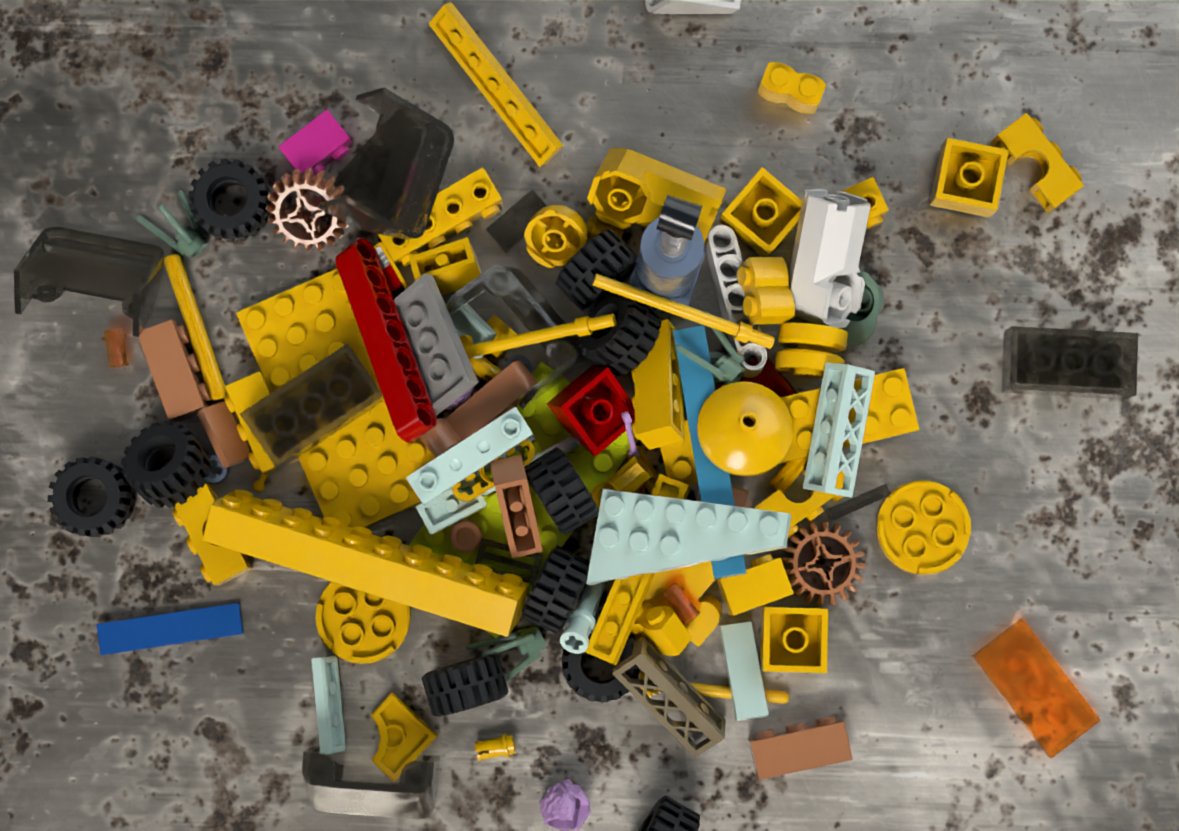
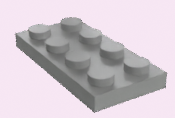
[394,274,479,416]

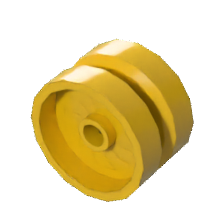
[775,323,848,378]

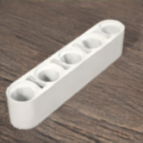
[705,225,767,378]

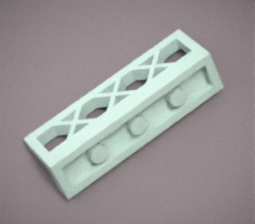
[803,362,875,498]

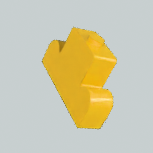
[644,561,723,648]

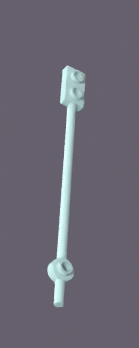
[416,352,751,536]

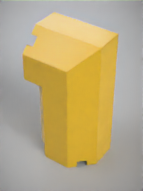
[587,148,727,243]

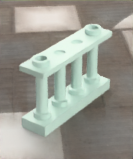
[406,407,535,505]

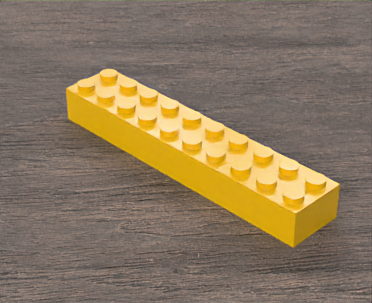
[202,489,530,637]

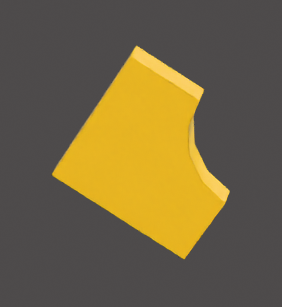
[370,692,438,782]

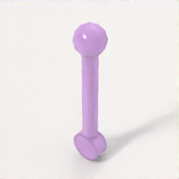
[621,411,641,459]

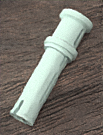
[560,581,608,654]

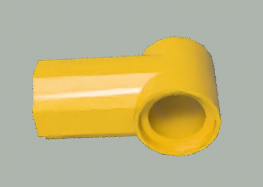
[591,456,654,509]

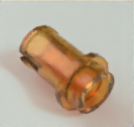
[102,328,129,369]
[661,582,701,625]

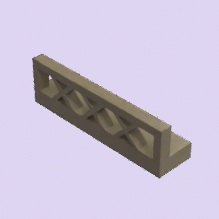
[612,636,726,758]

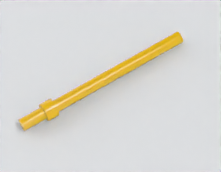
[592,273,775,349]
[463,313,616,358]

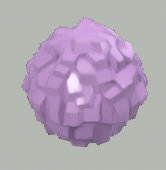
[539,779,591,831]

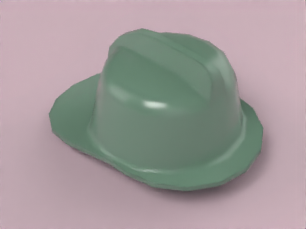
[839,270,885,346]

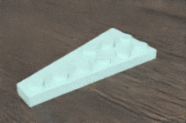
[586,489,792,585]

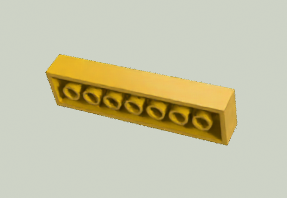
[660,368,920,485]

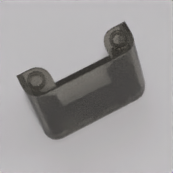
[302,746,440,820]

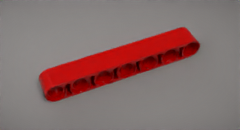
[335,238,437,443]

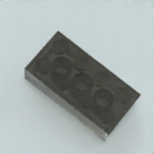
[1002,326,1138,399]
[240,344,383,471]

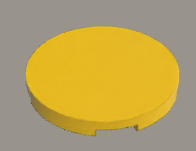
[876,480,971,575]
[316,582,411,664]

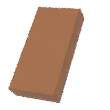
[197,401,251,469]

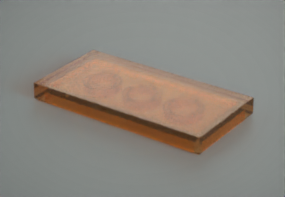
[971,618,1101,759]

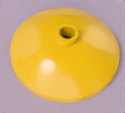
[697,382,793,476]

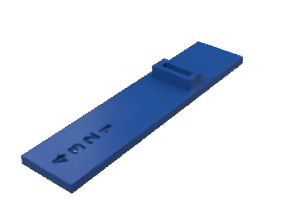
[96,603,243,656]

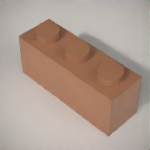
[136,319,211,423]
[490,455,543,558]
[748,716,853,780]

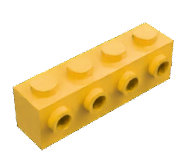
[375,167,503,266]
[631,319,684,450]

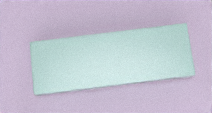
[719,621,769,721]
[311,656,346,755]

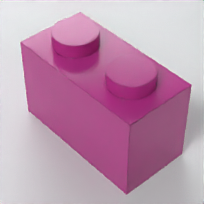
[278,109,353,176]

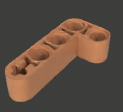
[420,360,540,458]

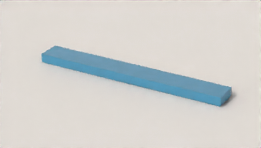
[673,325,747,580]

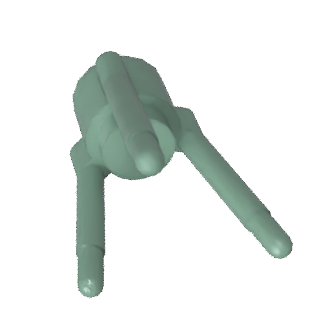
[135,190,208,259]
[676,310,746,385]
[466,625,546,682]

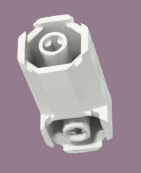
[788,189,871,328]

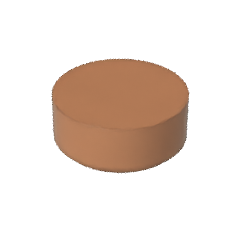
[450,520,482,552]

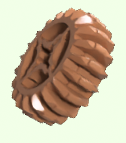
[266,167,352,252]
[781,521,866,606]

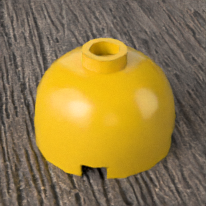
[524,204,587,268]

